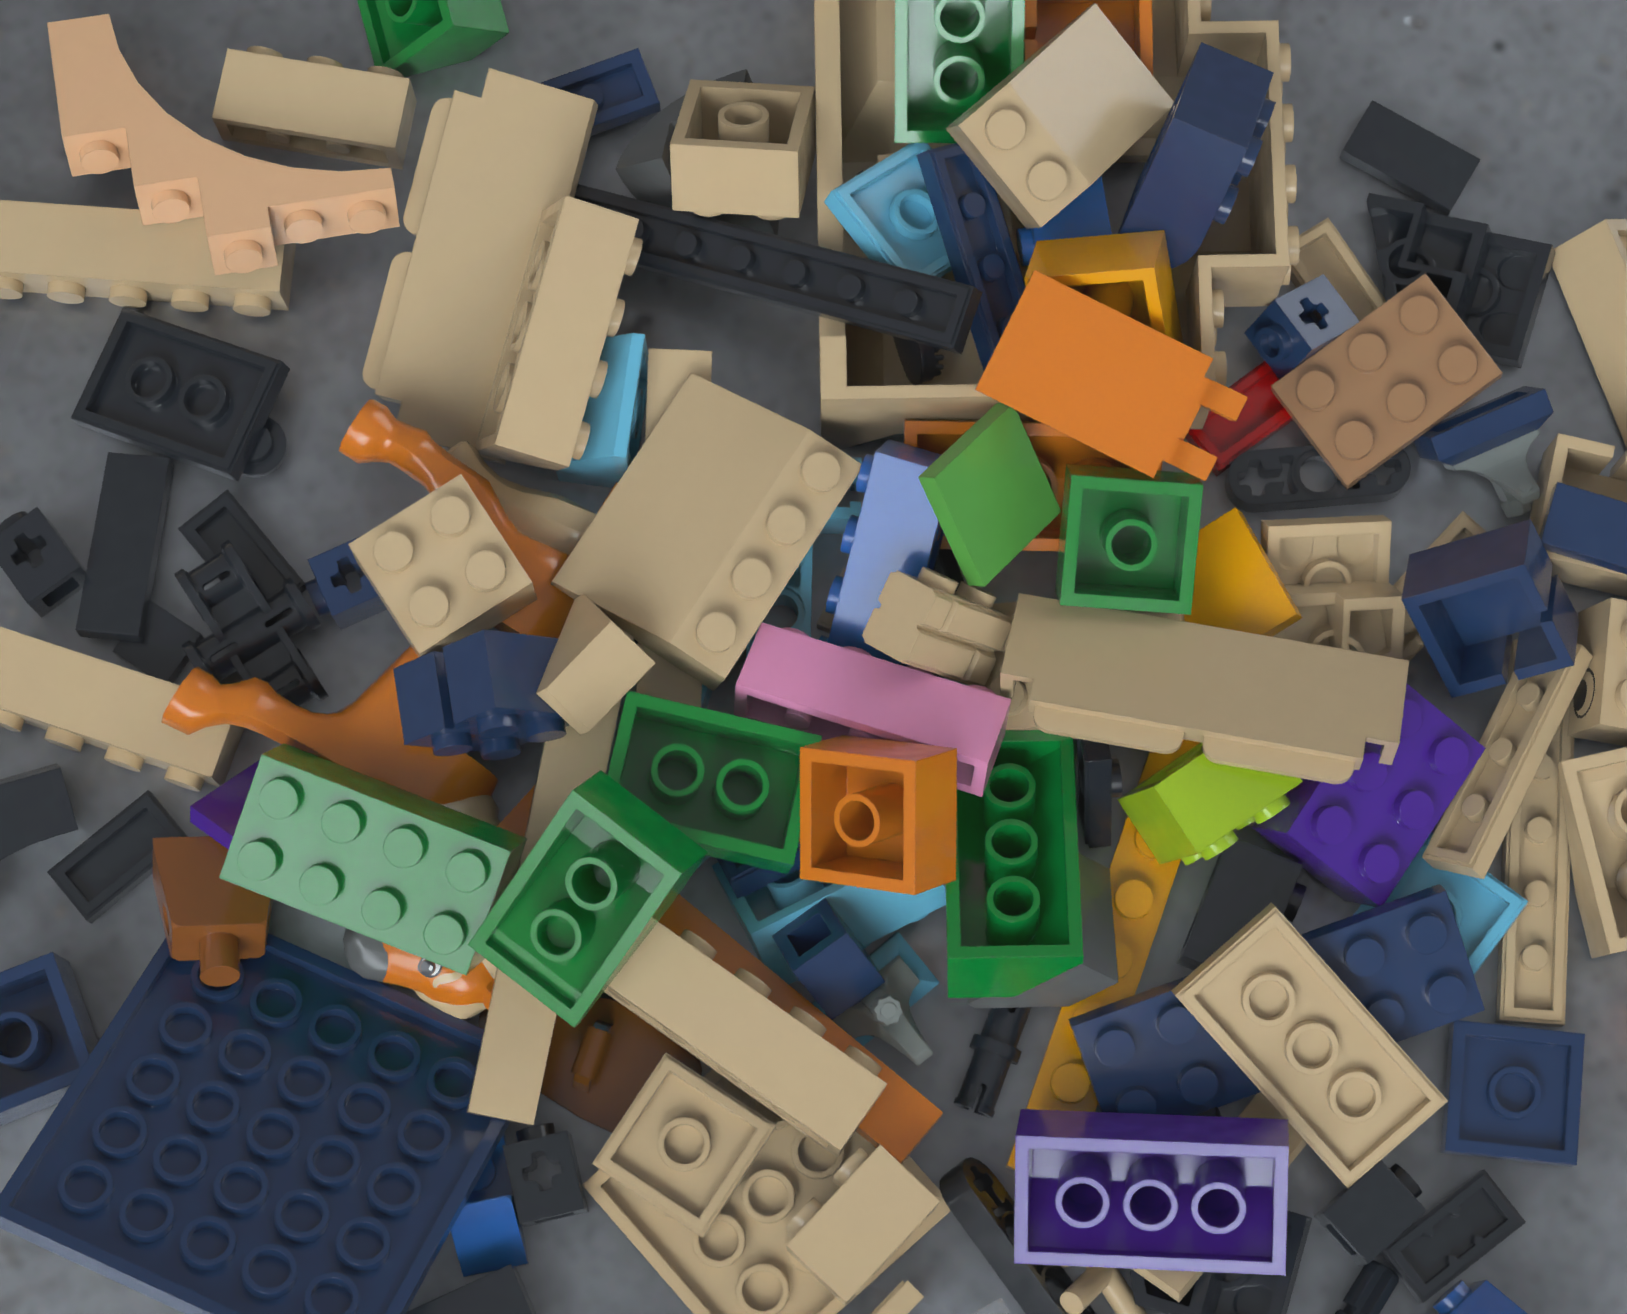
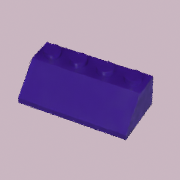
[1014,1109,1289,1276]

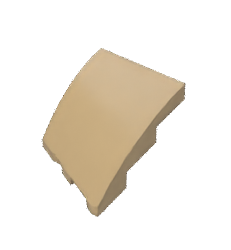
[1260,515,1405,659]

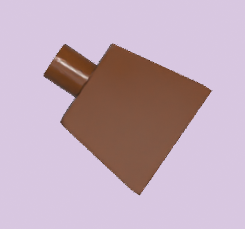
[152,836,273,987]

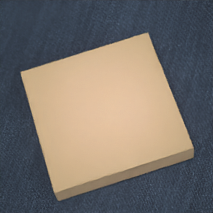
[592,1053,776,1238]

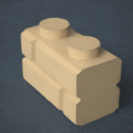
[862,567,1012,686]

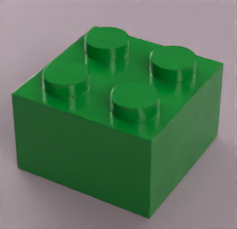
[1055,464,1203,615]

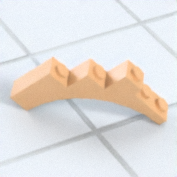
[47,14,400,275]

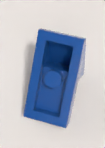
[451,1134,529,1277]

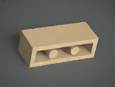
[212,46,417,170]

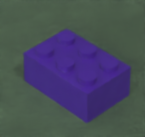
[1252,684,1486,907]

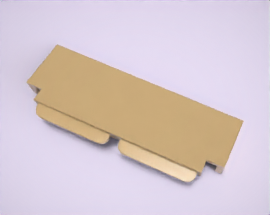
[362,68,598,465]
[1000,593,1409,784]

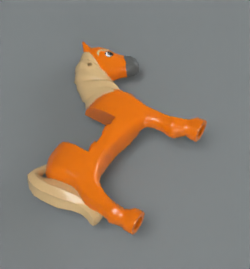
[161,399,597,1020]

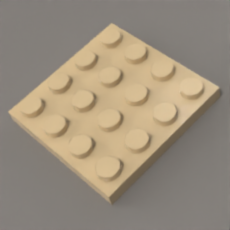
[582,1069,951,1314]

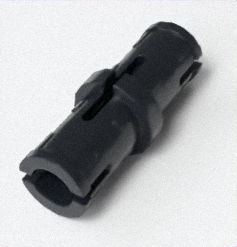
[953,1007,1032,1118]

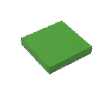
[918,403,1061,587]

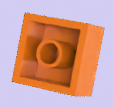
[800,735,957,895]

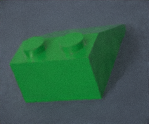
[468,770,708,1028]

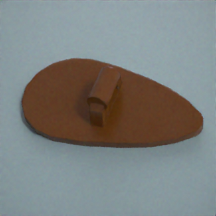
[478,998,703,1133]

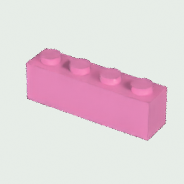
[734,622,1011,797]

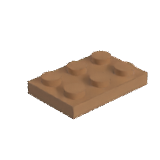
[1271,273,1503,490]

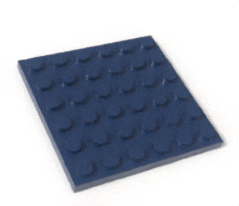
[0,933,510,1314]

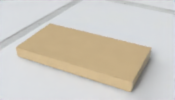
[1171,902,1448,1189]

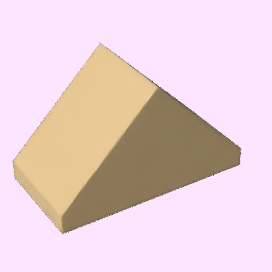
[536,594,655,735]

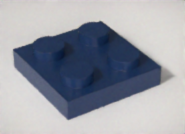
[1440,1020,1585,1167]

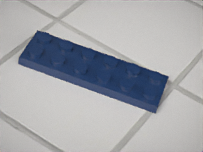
[1068,884,1485,1116]

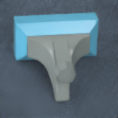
[811,932,940,1066]

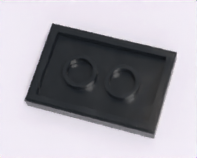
[71,307,290,482]

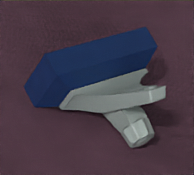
[1414,386,1554,518]

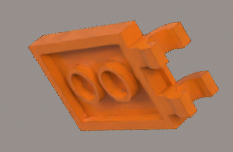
[975,270,1248,481]

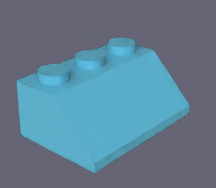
[712,863,946,984]

